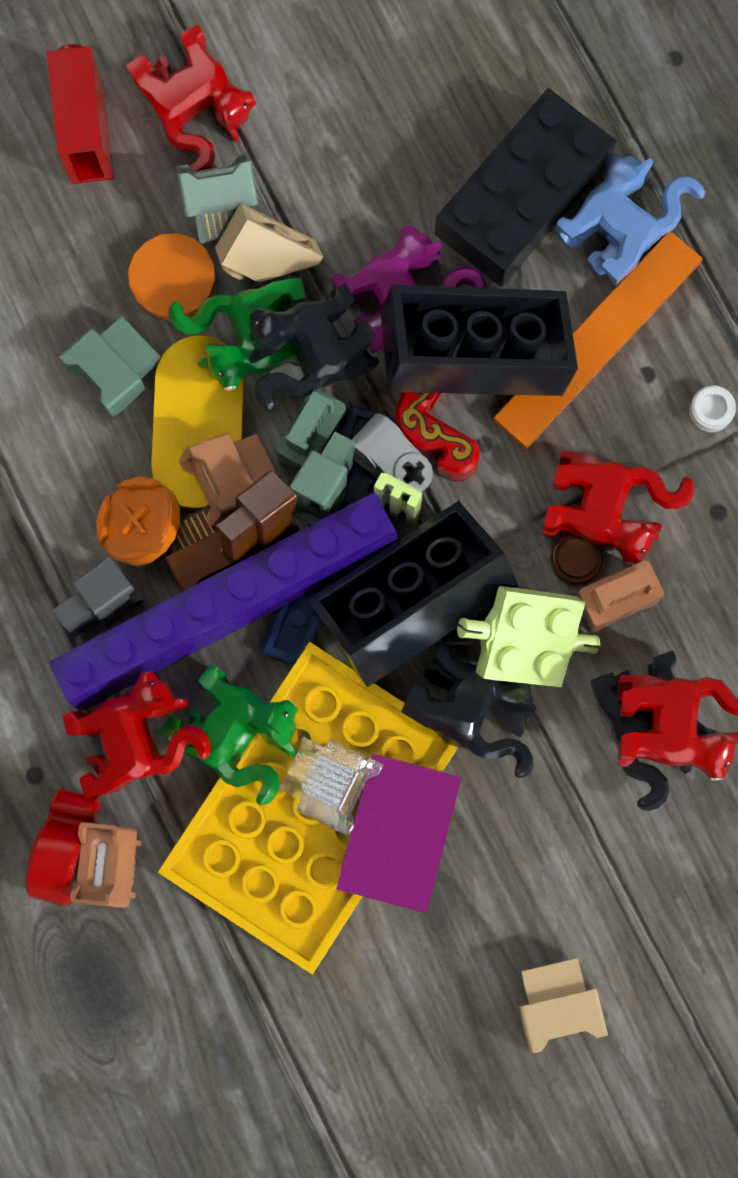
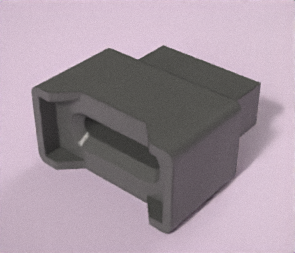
[52,555,143,638]

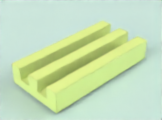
[374,472,422,527]

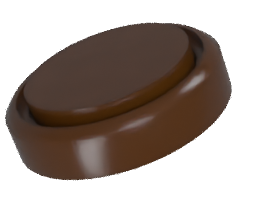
[551,534,603,585]

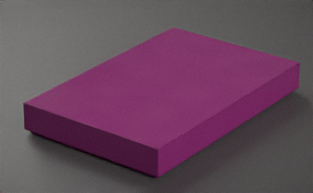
[336,754,462,914]

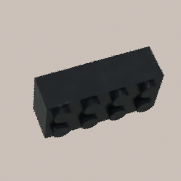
[435,88,617,287]
[380,285,578,396]
[308,501,519,687]

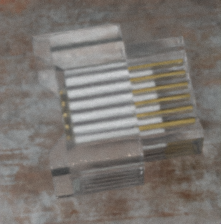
[278,737,383,835]

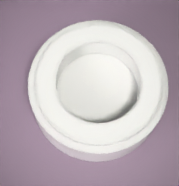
[689,385,736,432]

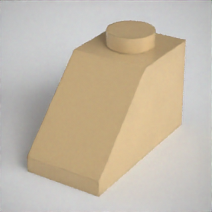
[215,203,323,283]

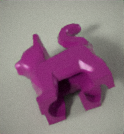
[331,225,487,354]

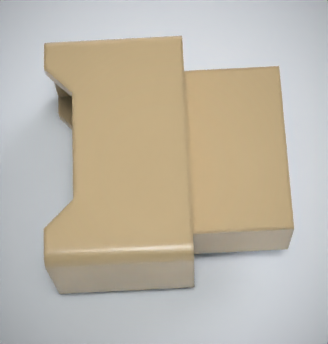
[517,958,608,1054]

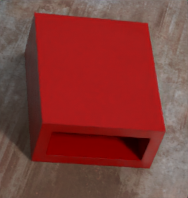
[46,44,114,185]

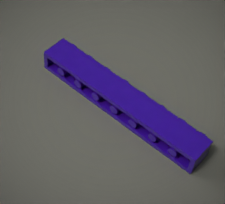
[49,492,398,711]

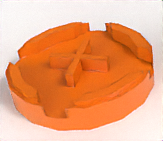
[128,233,216,321]
[96,476,180,566]

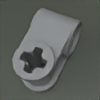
[352,413,433,496]

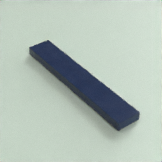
[262,405,395,665]

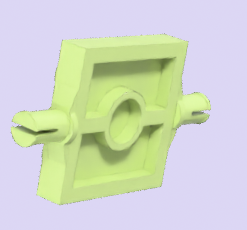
[457,586,600,687]

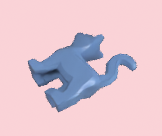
[555,153,706,285]

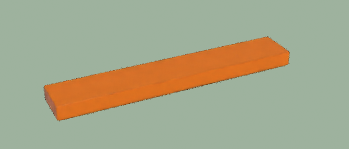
[493,231,703,451]

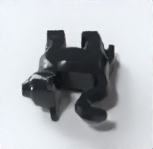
[249,283,380,412]
[401,639,537,778]
[590,650,717,811]

